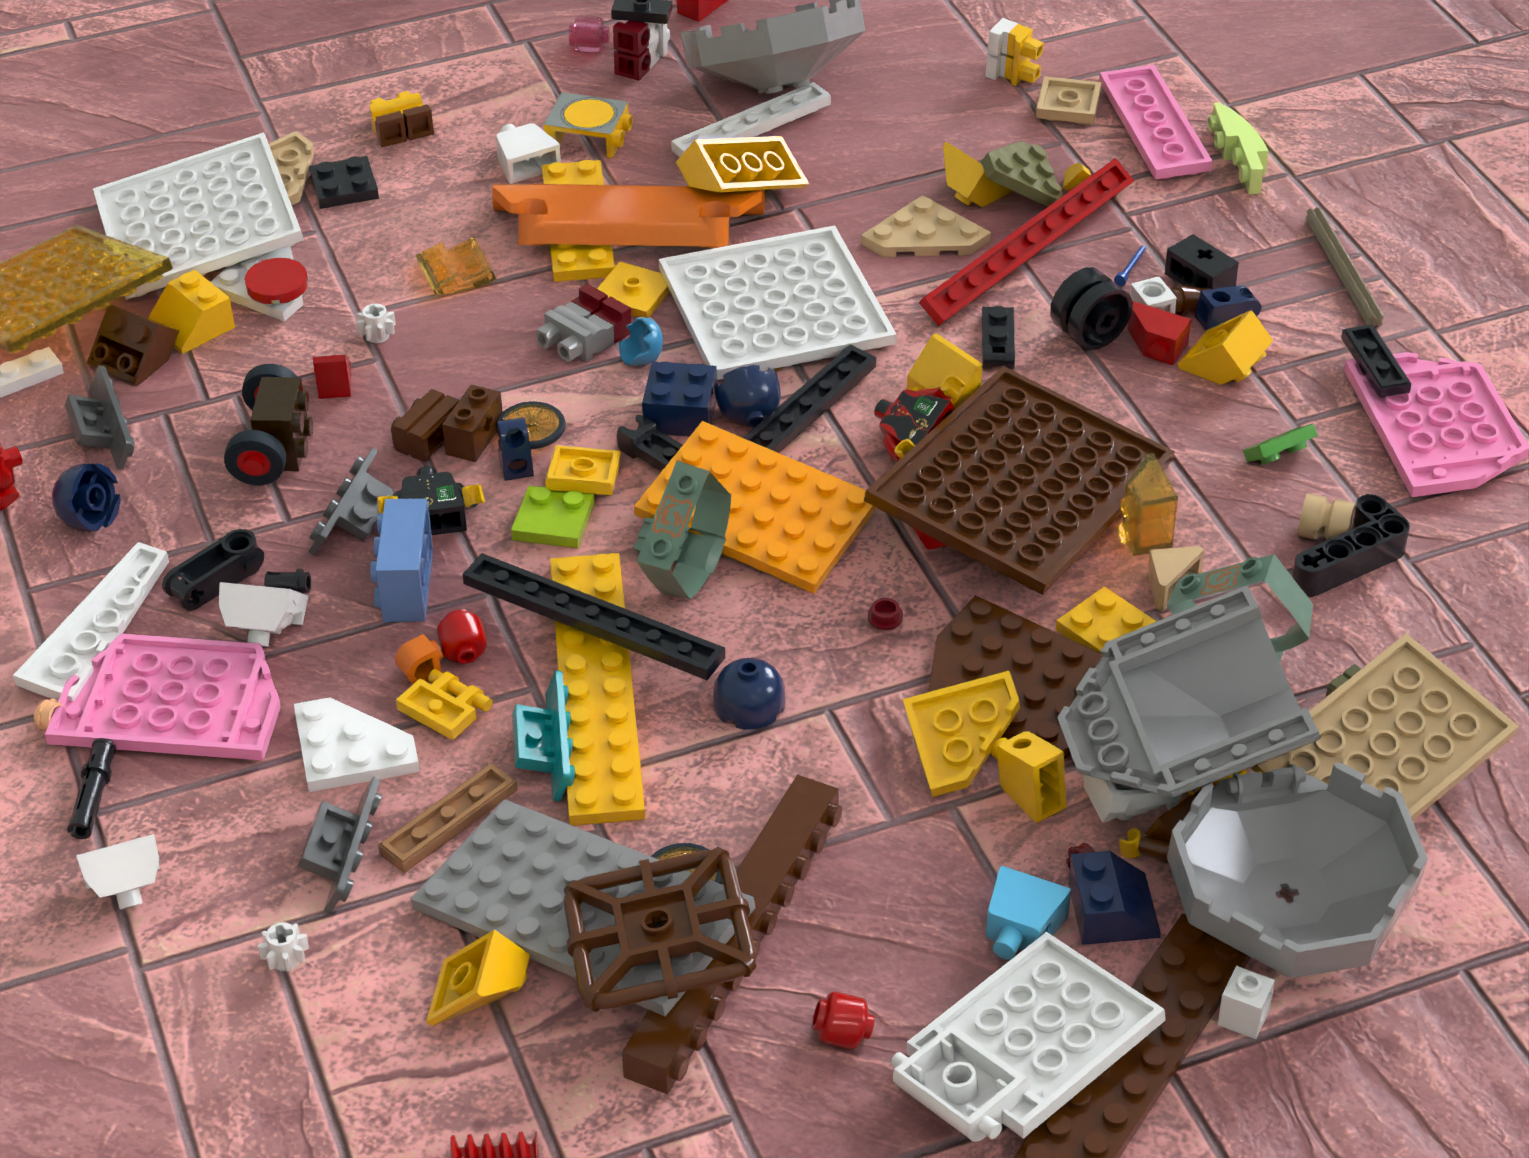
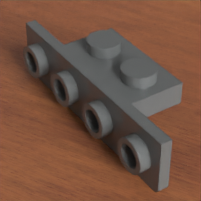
[65,365,135,469]
[308,447,394,555]
[298,776,382,914]

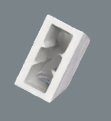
[496,123,561,184]

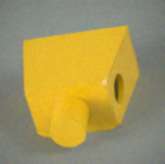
[991,731,1067,823]

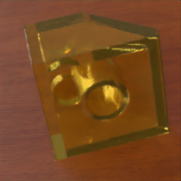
[1118,453,1178,556]

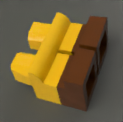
[369,91,434,147]

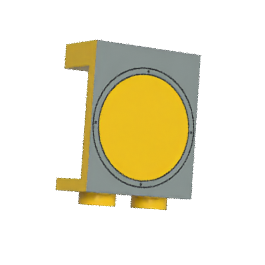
[544,92,633,159]

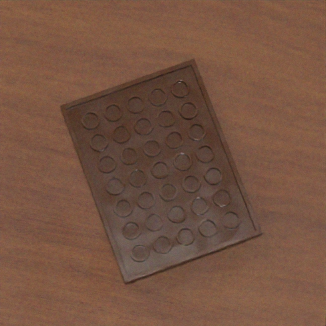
[864,366,1175,595]

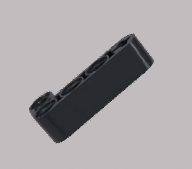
[1292,494,1410,597]

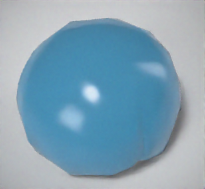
[619,317,663,366]

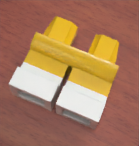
[985,18,1044,86]

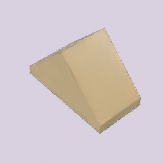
[1147,546,1205,612]

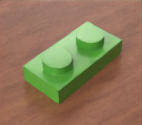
[1243,423,1318,465]

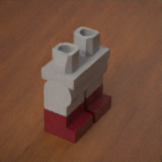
[536,284,631,362]

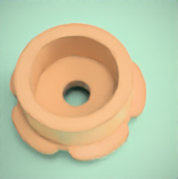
[34,699,66,734]

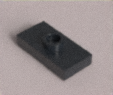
[611,0,672,24]

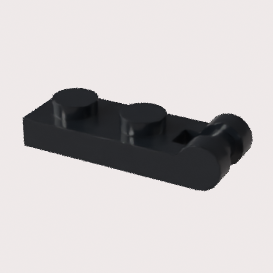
[982,306,1015,369]

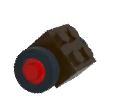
[224,364,313,485]

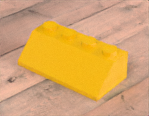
[676,136,809,192]

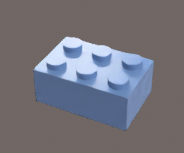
[370,498,434,622]

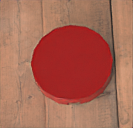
[244,258,308,304]

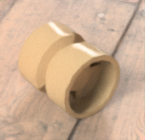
[1297,493,1355,541]

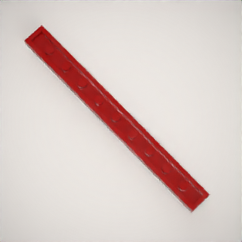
[919,158,1135,327]

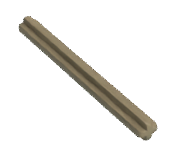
[1306,207,1384,327]

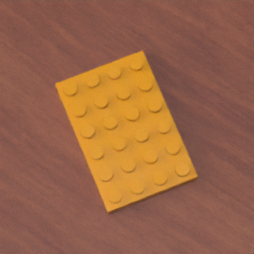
[634,421,877,594]

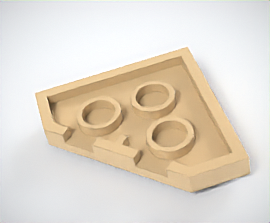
[269,131,315,205]
[861,195,991,257]

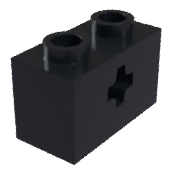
[1165,234,1239,289]

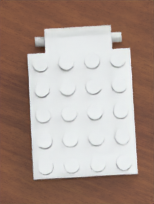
[891,932,1166,1142]

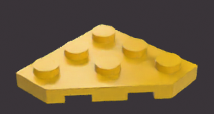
[902,671,1020,797]

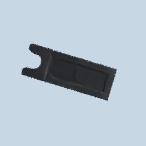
[617,415,683,472]

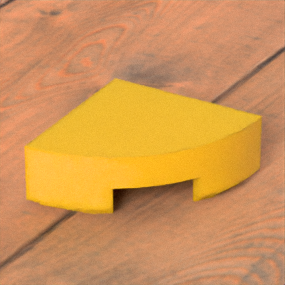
[1063,163,1091,192]

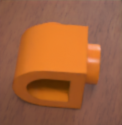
[395,634,443,684]

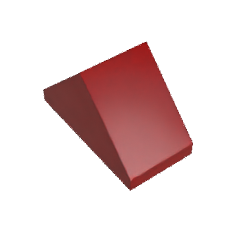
[313,355,351,399]

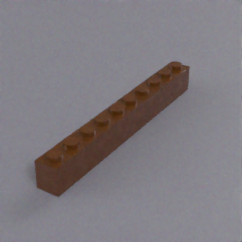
[622,775,842,1094]

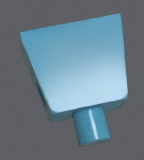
[986,866,1071,960]

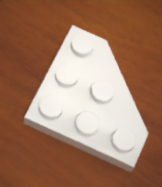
[211,247,303,322]
[294,697,420,792]

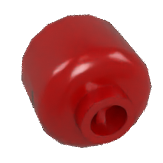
[437,609,487,664]
[812,991,875,1049]

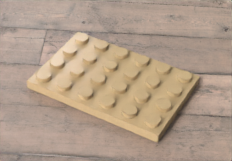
[1251,633,1519,821]

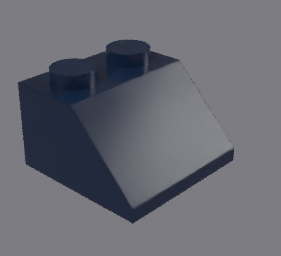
[1068,851,1161,945]

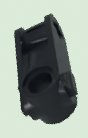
[162,529,264,611]

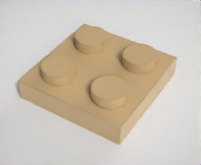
[1036,76,1102,124]

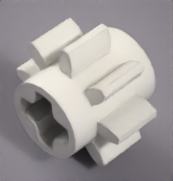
[356,304,396,343]
[257,922,309,972]

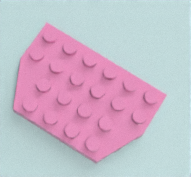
[1344,352,1529,497]
[45,634,281,761]

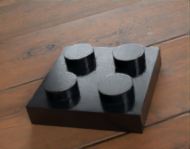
[309,156,379,209]

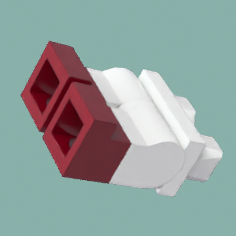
[613,21,670,81]

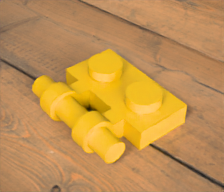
[396,669,493,740]

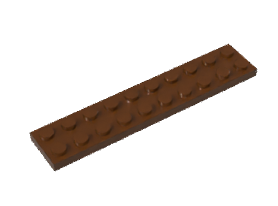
[1014,913,1251,1158]

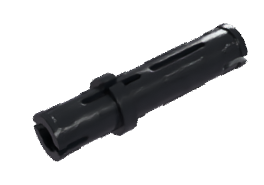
[67,738,116,839]

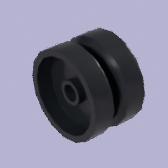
[1050,267,1133,350]

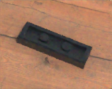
[1341,324,1412,398]

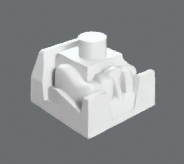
[219,582,308,647]
[1083,775,1182,823]
[76,834,160,909]

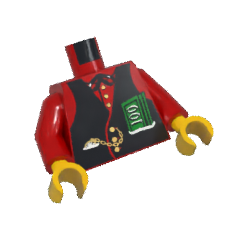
[874,374,965,462]

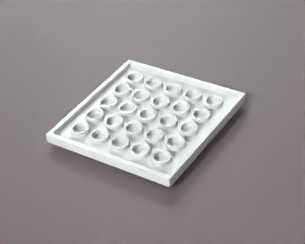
[93,132,304,300]
[659,225,897,380]

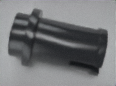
[264,569,311,594]

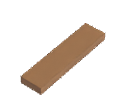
[378,763,518,873]

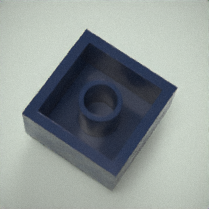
[642,361,717,437]

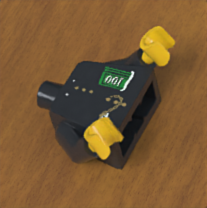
[377,466,485,535]

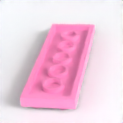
[1099,65,1213,180]

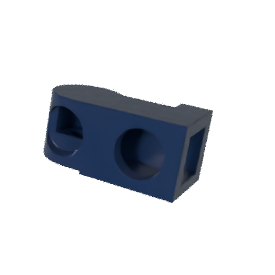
[1195,286,1261,330]
[497,417,534,481]

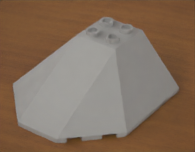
[1057,585,1321,797]

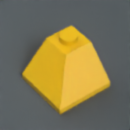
[943,141,1013,207]
[426,929,530,1026]

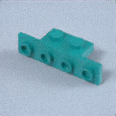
[512,670,575,802]

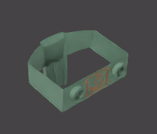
[633,461,731,599]
[1167,554,1313,662]

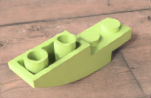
[1208,102,1268,194]

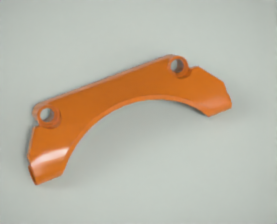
[492,184,765,248]

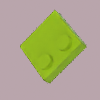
[511,485,595,549]

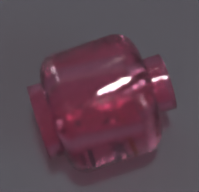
[569,16,610,52]

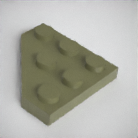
[981,141,1063,207]

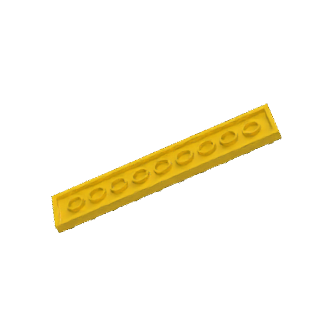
[550,553,645,826]

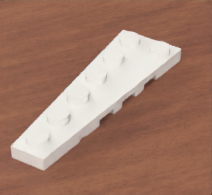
[13,542,169,702]

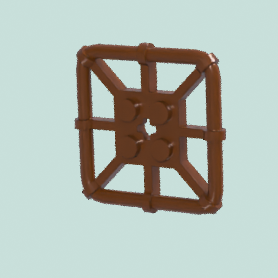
[564,847,757,1012]

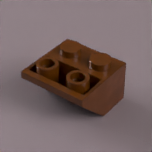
[86,304,179,385]

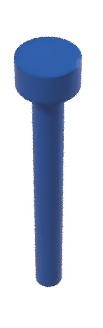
[1114,245,1146,286]

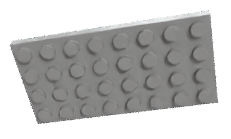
[410,799,756,1016]

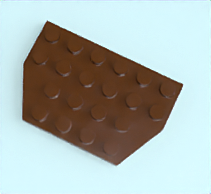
[928,595,1102,759]

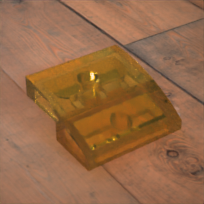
[415,237,497,294]

